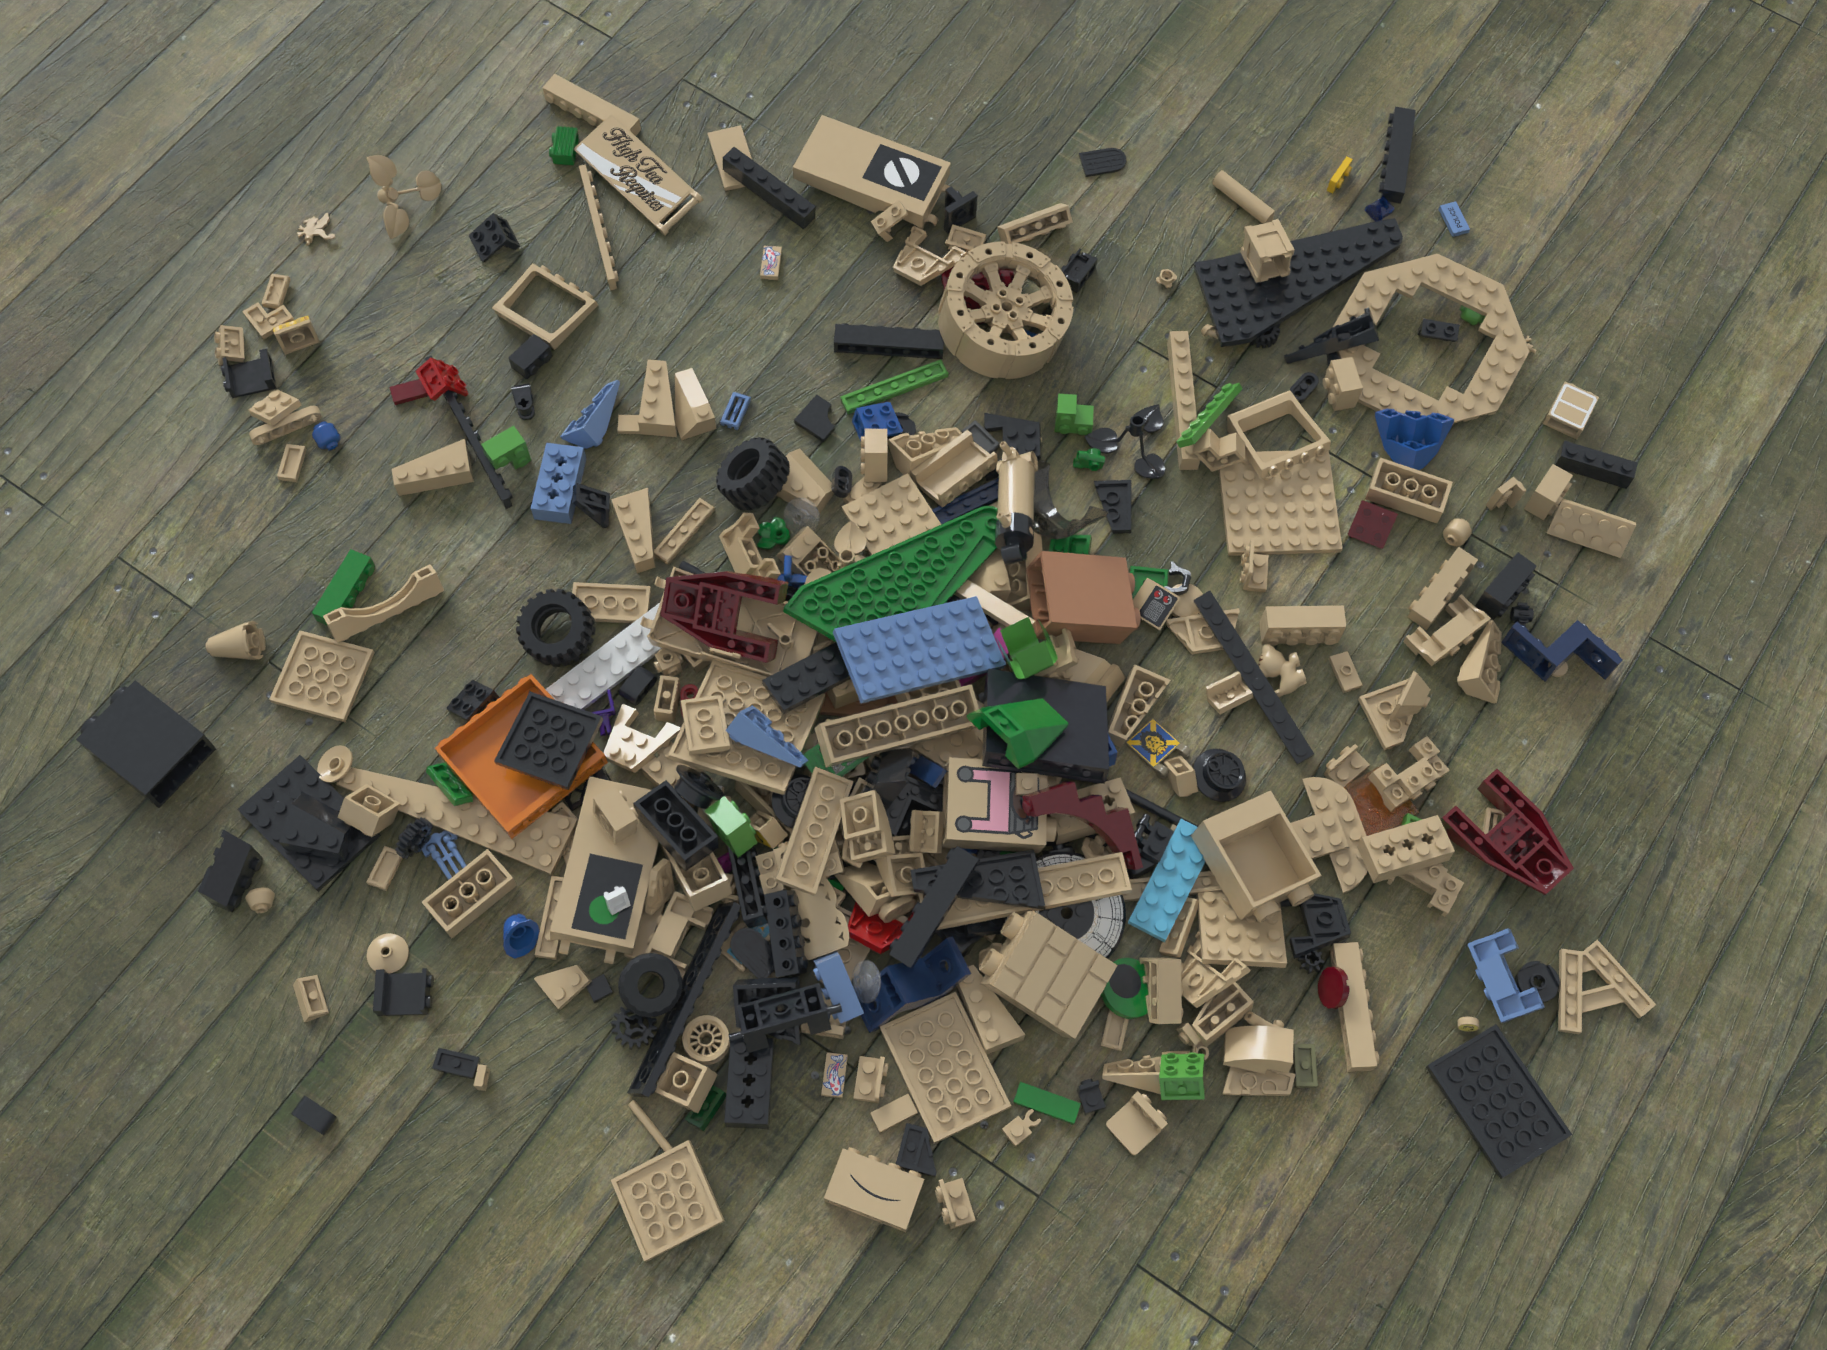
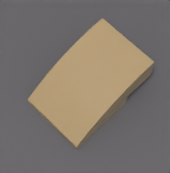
[840,790,895,863]
[875,835,925,897]
[1223,1026,1294,1074]

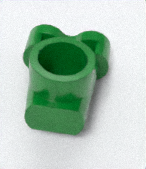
[1073,448,1105,471]

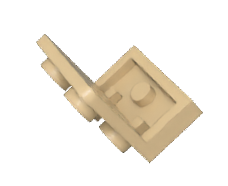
[1106,1091,1168,1155]

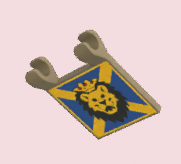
[1125,718,1191,780]

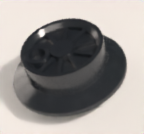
[1193,749,1246,802]
[674,765,725,809]
[771,774,811,829]

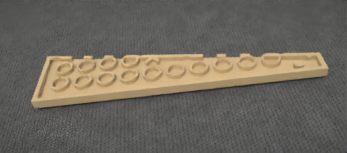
[336,767,578,875]

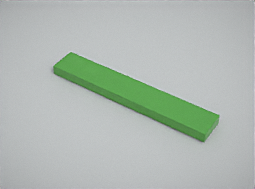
[840,359,948,414]

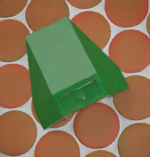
[966,698,1069,769]

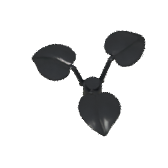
[1085,404,1165,479]

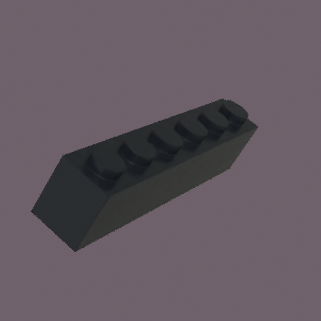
[1378,106,1416,204]
[723,147,816,229]
[834,323,944,359]
[889,846,980,968]

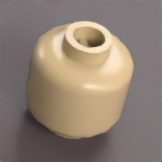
[1443,519,1472,546]

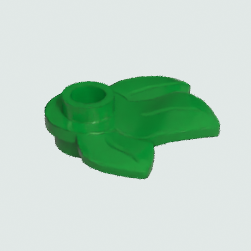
[757,517,790,549]

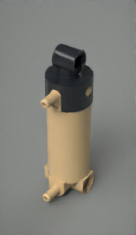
[995,441,1038,565]

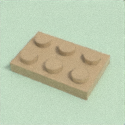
[681,695,730,755]

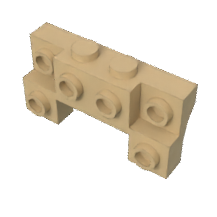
[719,513,781,579]
[1403,594,1491,666]
[1001,628,1078,679]
[1368,736,1450,812]
[755,835,845,894]
[1387,863,1464,917]
[645,891,714,979]

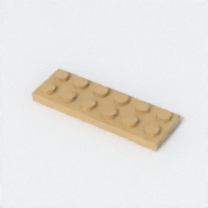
[775,767,853,896]

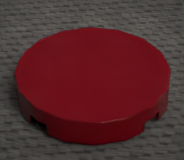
[1318,967,1350,1009]

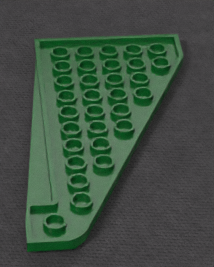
[783,506,997,642]

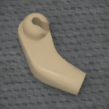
[1244,1011,1284,1028]

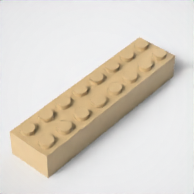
[814,684,979,767]

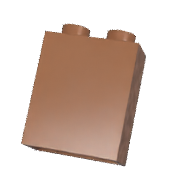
[1026,551,1141,644]

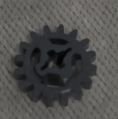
[395,817,433,859]
[611,1007,657,1050]

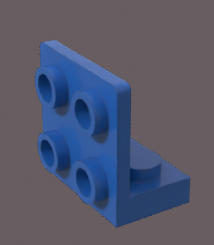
[852,402,903,441]

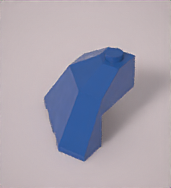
[1375,409,1454,470]

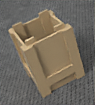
[1240,219,1295,283]

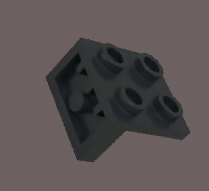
[469,213,520,262]
[447,680,500,723]

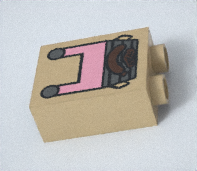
[942,757,1057,853]

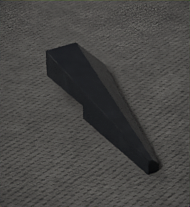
[1284,307,1379,364]

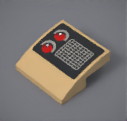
[1133,578,1181,631]

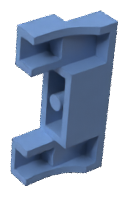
[1468,928,1545,1023]

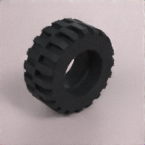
[716,437,790,511]
[516,589,596,667]

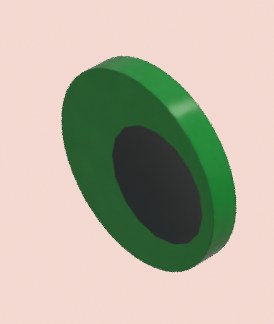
[1101,958,1149,1019]

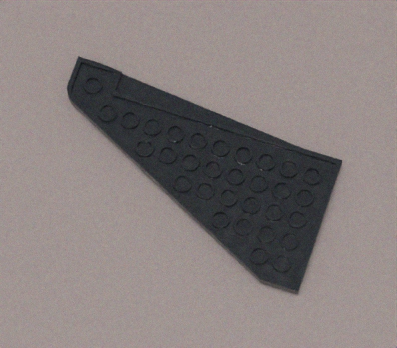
[1194,218,1403,347]

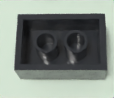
[1475,552,1537,620]

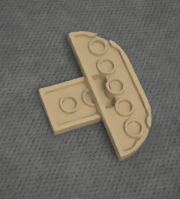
[1291,777,1368,894]

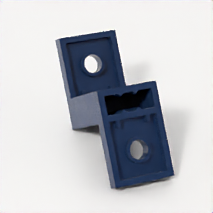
[1501,620,1623,682]
[855,937,972,1033]

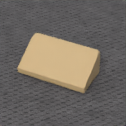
[293,975,329,1022]

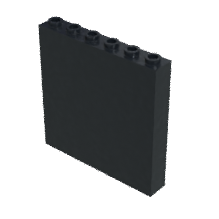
[982,669,1109,784]

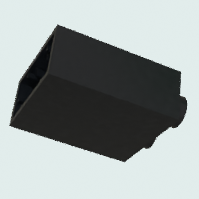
[76,680,216,808]

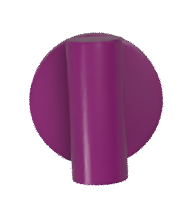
[717,852,733,874]

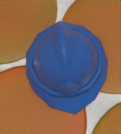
[503,914,540,959]

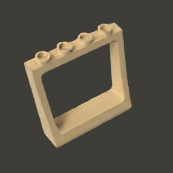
[492,263,598,350]
[1227,390,1331,479]

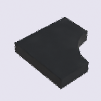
[794,395,835,442]

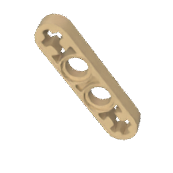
[249,406,322,445]

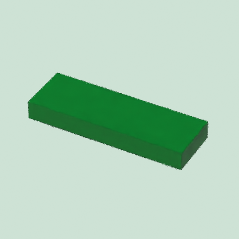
[426,762,473,806]
[1013,1082,1081,1125]

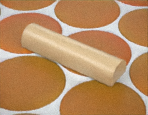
[1212,170,1275,224]

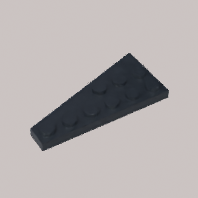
[910,849,1045,910]

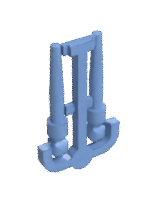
[422,831,467,880]

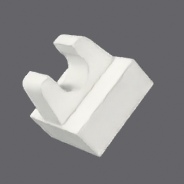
[604,886,631,915]

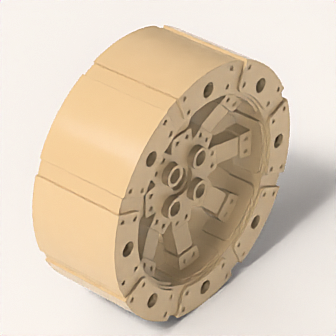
[938,242,1074,379]

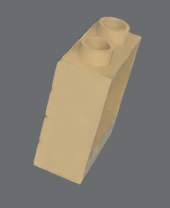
[1191,791,1322,923]
[979,911,1118,1039]

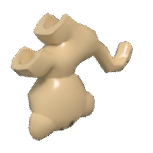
[1258,644,1307,697]

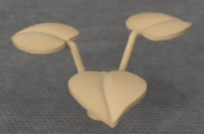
[367,155,441,239]
[804,520,867,585]

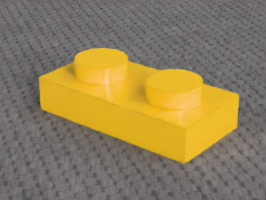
[1327,156,1353,194]

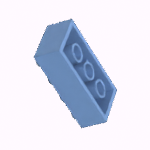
[531,443,587,524]

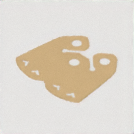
[792,875,849,960]

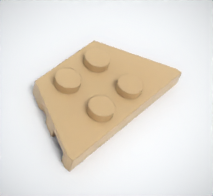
[1166,608,1240,655]

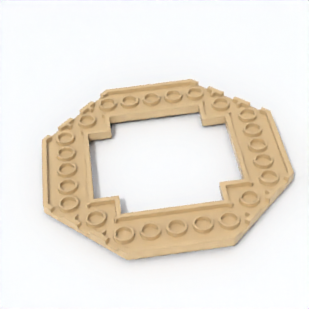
[1332,254,1529,424]

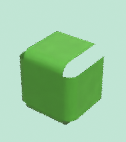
[996,617,1058,679]

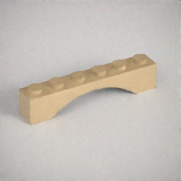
[323,565,444,643]

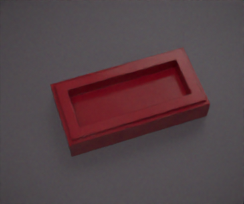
[390,379,428,405]

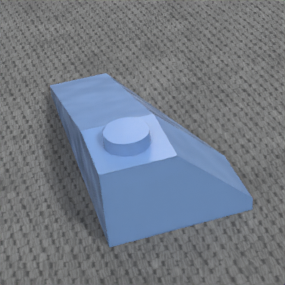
[560,380,620,449]
[725,705,808,767]

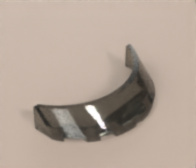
[1033,459,1108,539]

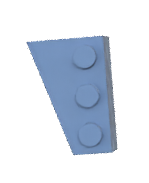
[813,951,864,1024]

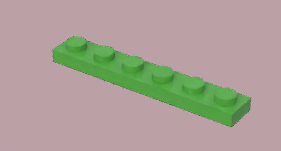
[1176,383,1242,448]

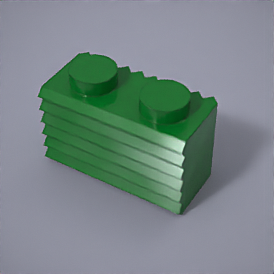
[549,126,579,165]

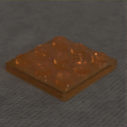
[1343,764,1419,836]

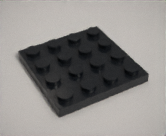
[494,691,604,790]

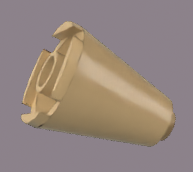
[206,621,266,660]

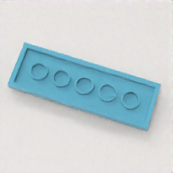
[1128,819,1205,943]

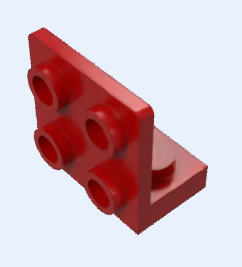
[415,357,469,401]

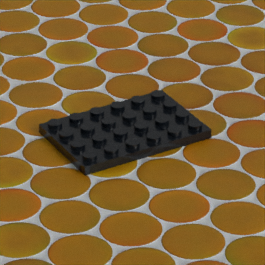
[237,755,381,892]
[1426,1024,1572,1179]

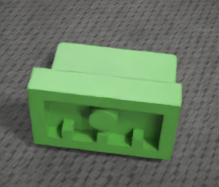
[1159,1052,1205,1100]

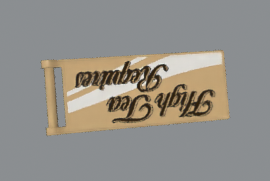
[574,115,703,236]

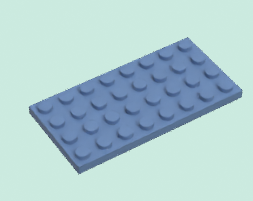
[833,596,1006,704]

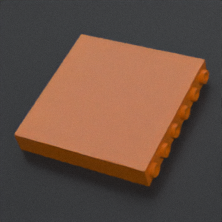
[435,674,608,839]

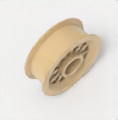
[682,1015,730,1065]

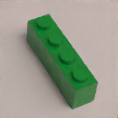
[312,549,375,625]

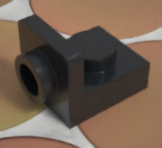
[1077,1079,1106,1115]

